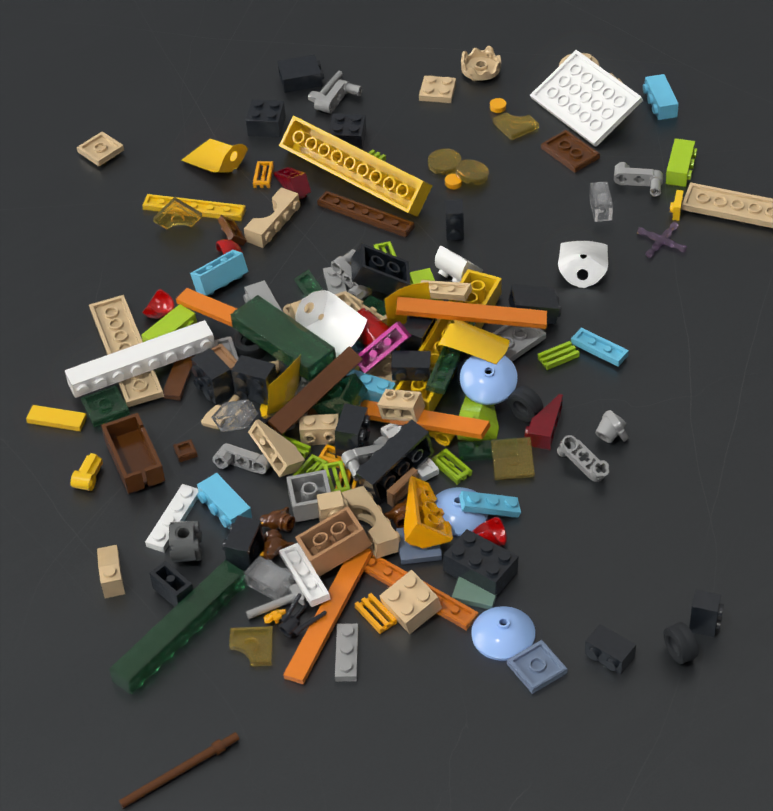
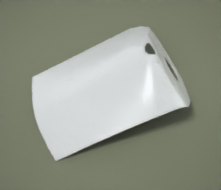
[558,241,608,288]
[295,290,367,358]

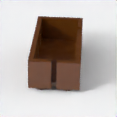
[101,413,165,494]

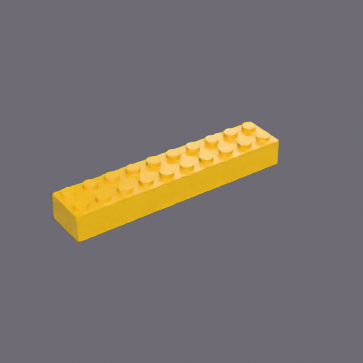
[279,115,433,217]
[395,269,502,411]

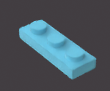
[571,328,629,366]
[459,491,521,518]

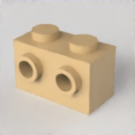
[377,389,425,422]
[299,414,339,445]
[317,490,348,522]

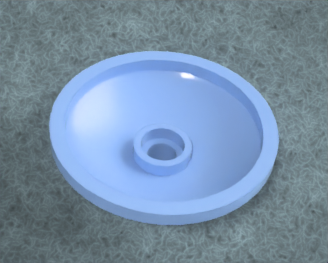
[460,355,517,405]
[435,487,488,536]
[472,606,535,661]

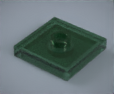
[81,385,130,427]

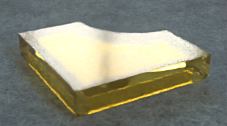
[493,112,539,140]
[153,197,202,229]
[229,626,273,666]

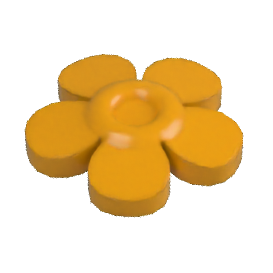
[263,609,286,624]

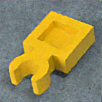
[670,190,684,221]

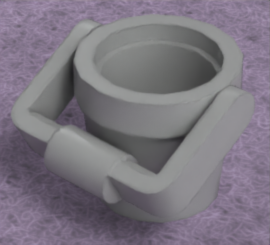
[595,410,629,443]

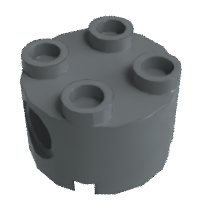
[169,521,202,563]

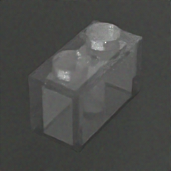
[589,182,613,222]
[211,399,258,432]
[244,556,294,600]

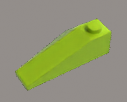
[457,396,499,444]

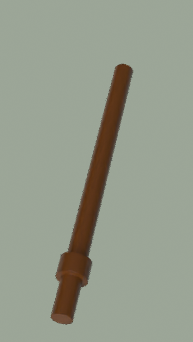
[119,732,240,808]

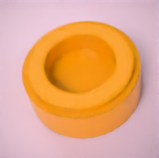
[490,98,506,113]
[445,174,462,189]

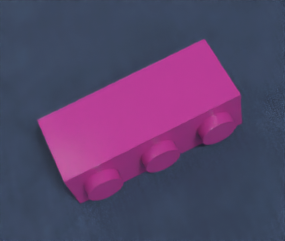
[358,321,411,373]

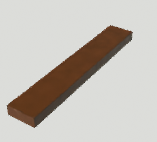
[317,191,415,238]
[268,346,363,436]

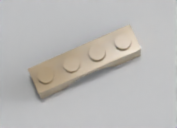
[244,188,300,248]
[341,486,401,559]

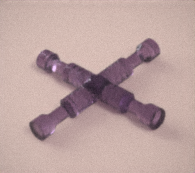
[637,222,687,258]

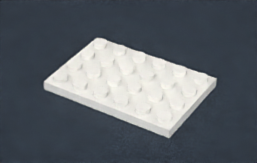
[530,50,643,147]

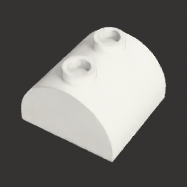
[435,246,483,283]

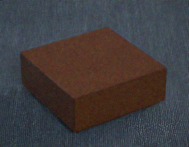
[173,439,198,463]

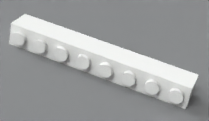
[65,320,215,398]

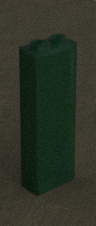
[230,295,336,381]

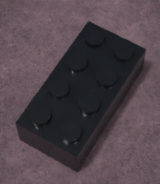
[356,419,434,505]

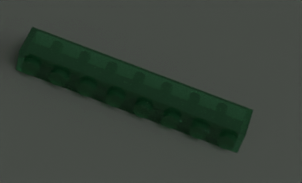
[109,560,246,694]

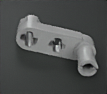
[314,79,363,113]
[614,162,663,196]
[331,249,372,300]
[557,435,609,482]
[341,436,389,481]
[212,443,271,474]

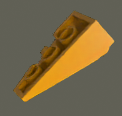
[404,476,453,549]

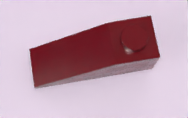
[273,167,311,199]
[524,394,563,450]

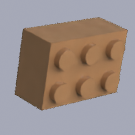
[295,506,372,577]

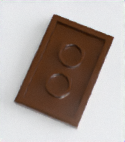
[541,130,600,173]

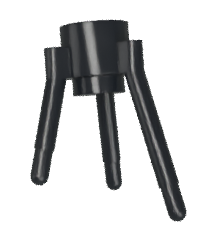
[278,593,327,637]

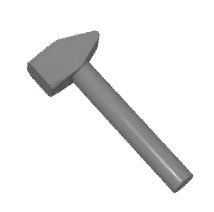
[308,71,343,103]
[246,583,306,619]

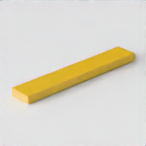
[142,194,246,221]

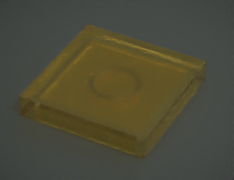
[491,437,535,480]

